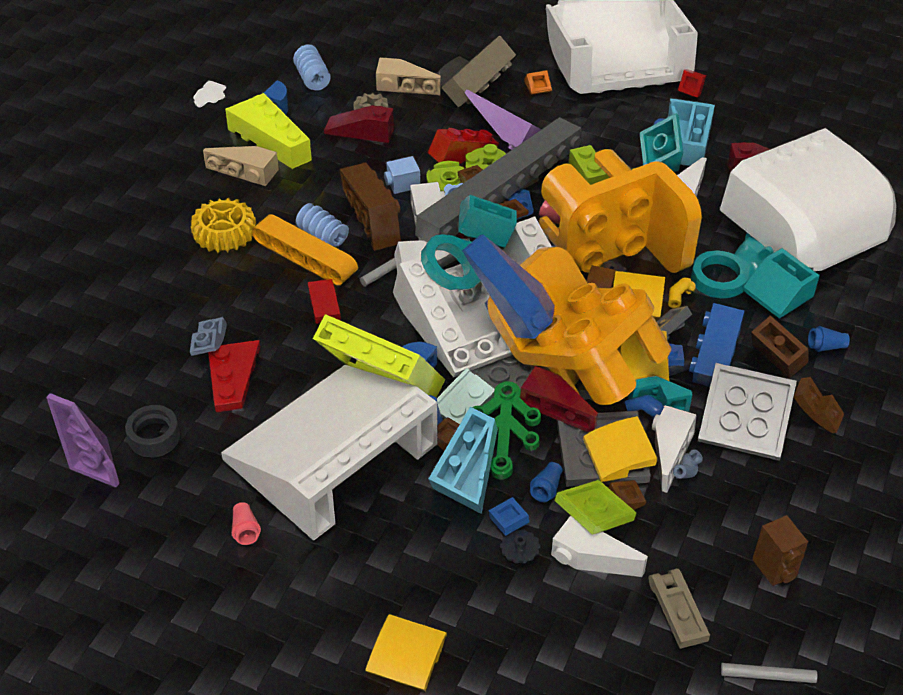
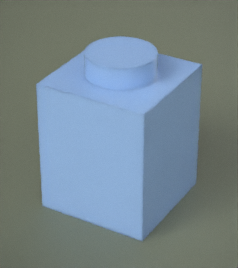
[384,156,420,194]

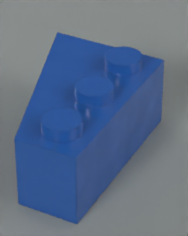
[689,303,744,387]

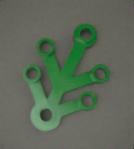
[472,381,541,480]

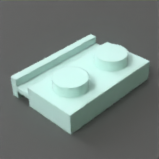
[437,368,495,424]

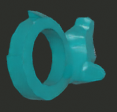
[691,233,774,298]
[421,234,501,290]

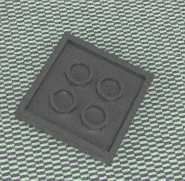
[556,411,650,487]

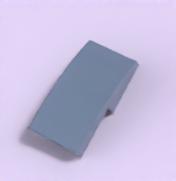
[190,317,227,355]

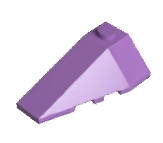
[465,89,541,150]
[47,394,119,487]

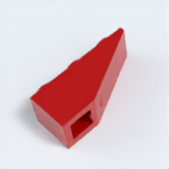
[428,128,499,164]

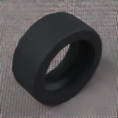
[125,405,180,458]

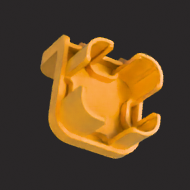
[539,149,702,273]
[488,247,671,405]

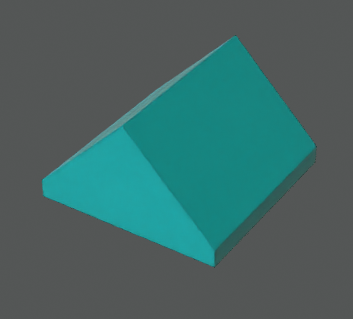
[640,113,683,171]

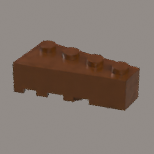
[340,163,401,251]

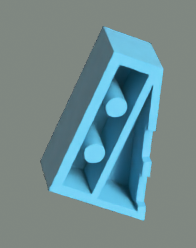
[668,98,715,166]
[429,407,498,513]

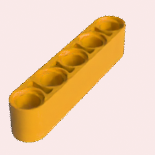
[252,214,358,285]

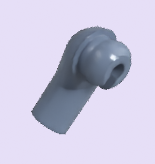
[673,450,703,478]

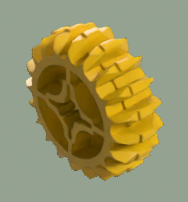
[191,198,256,253]

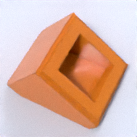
[524,71,552,95]

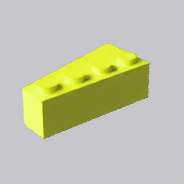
[225,93,312,169]

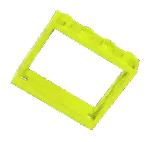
[313,314,445,398]

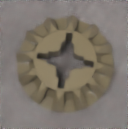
[354,93,388,110]

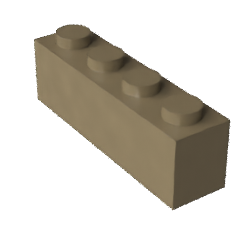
[442,36,516,107]

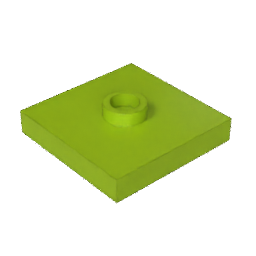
[555,480,636,535]

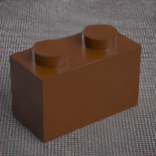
[751,315,808,379]
[752,515,808,586]

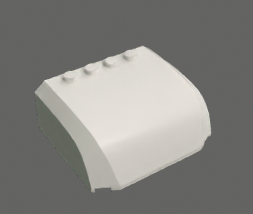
[546,0,698,94]
[720,128,896,271]

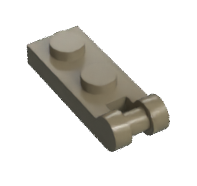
[649,569,710,648]

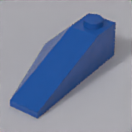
[462,235,555,339]

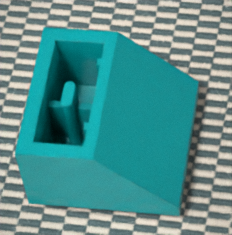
[458,195,517,248]
[743,248,819,319]

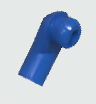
[625,395,664,420]

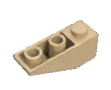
[376,58,441,95]
[203,146,279,186]

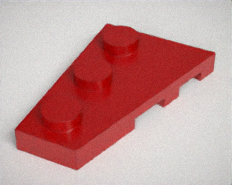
[208,340,260,412]

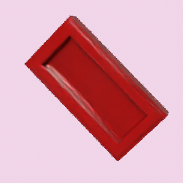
[308,279,341,323]

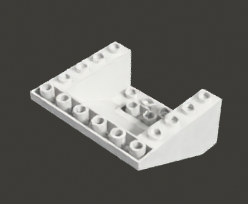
[393,217,552,377]
[221,365,437,540]

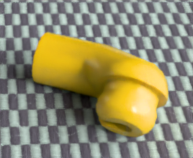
[668,278,696,308]

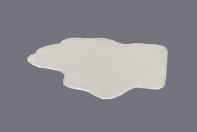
[193,81,226,107]

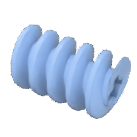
[293,45,331,90]
[296,203,349,248]

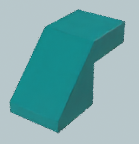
[628,376,693,412]

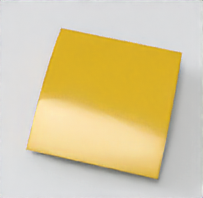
[613,271,665,320]
[618,331,669,381]
[583,416,657,482]
[366,614,447,691]

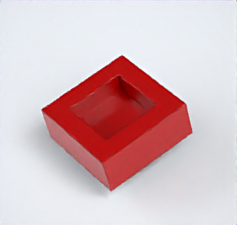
[678,69,706,97]

